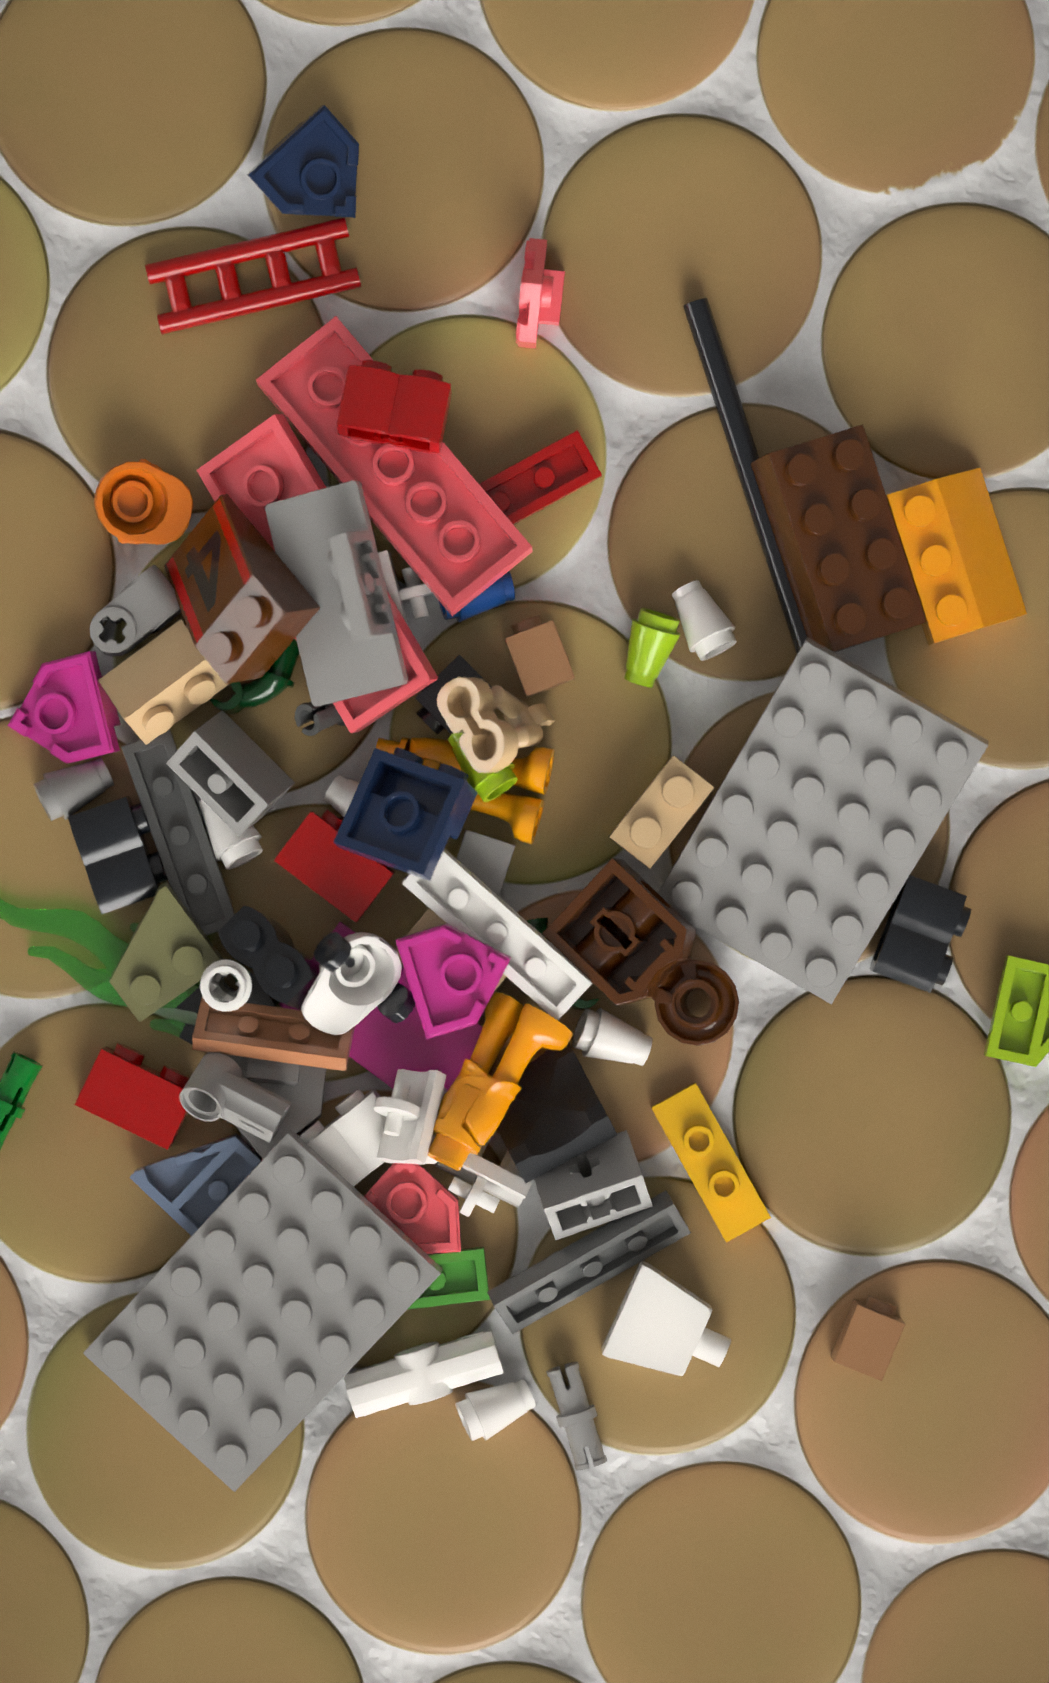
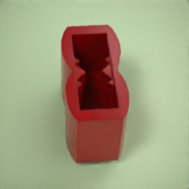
[336,360,452,453]

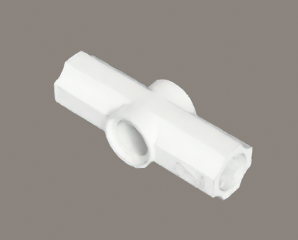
[344,1329,504,1418]

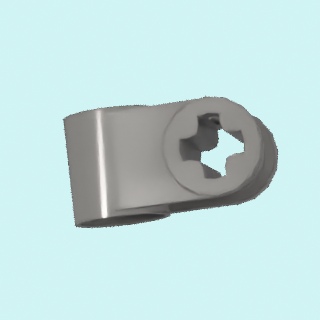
[90,565,181,657]

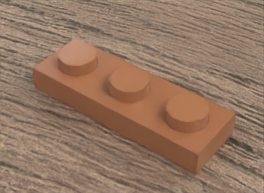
[192,997,355,1071]

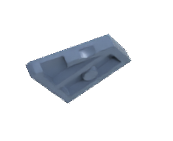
[129,1133,262,1236]

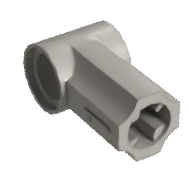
[179,1052,292,1143]

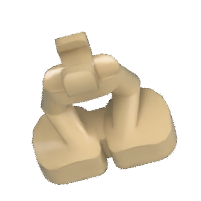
[437,677,555,773]

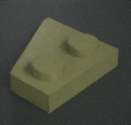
[109,881,224,1022]

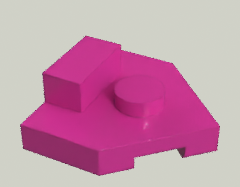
[8,651,121,764]
[395,923,512,1039]

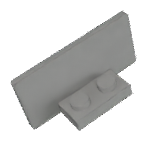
[265,481,408,707]

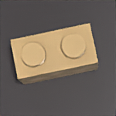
[98,619,228,745]
[608,755,714,869]

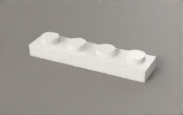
[402,848,592,1020]

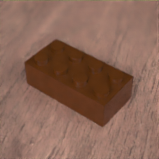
[751,424,927,653]

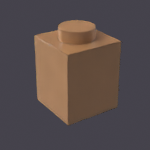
[505,615,575,698]
[830,1296,905,1381]

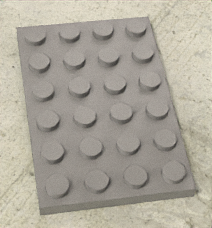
[658,637,989,1004]
[83,1129,443,1492]

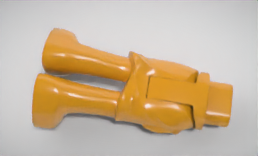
[376,737,555,844]
[428,992,573,1171]

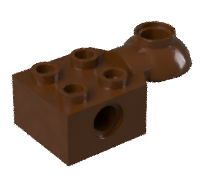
[542,858,739,1046]

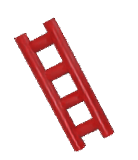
[145,217,362,335]

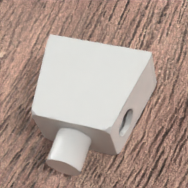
[601,1261,731,1376]

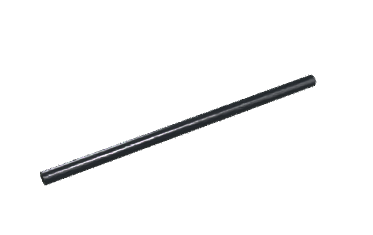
[683,298,807,654]

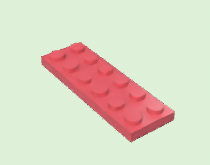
[256,316,533,616]
[196,414,438,734]

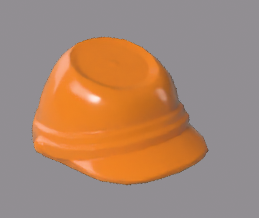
[94,459,193,544]

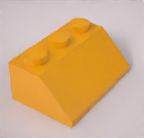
[886,468,1027,646]

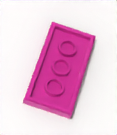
[279,921,505,1090]

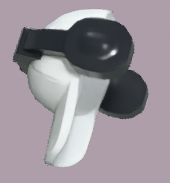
[302,932,415,1035]

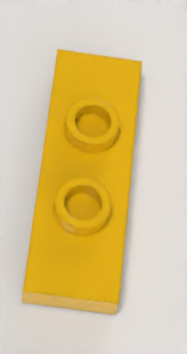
[651,1082,771,1243]

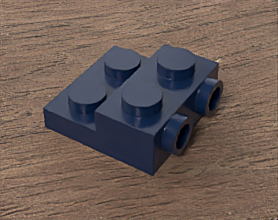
[333,748,478,881]

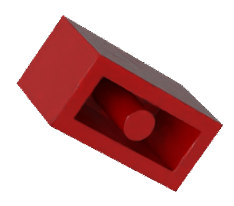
[274,809,395,923]
[74,1043,190,1150]

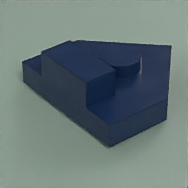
[247,105,359,218]

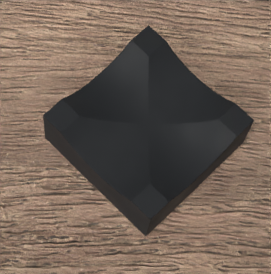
[497,1043,617,1183]

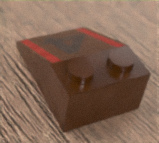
[164,494,321,684]

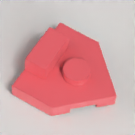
[516,238,565,349]
[364,1163,462,1254]

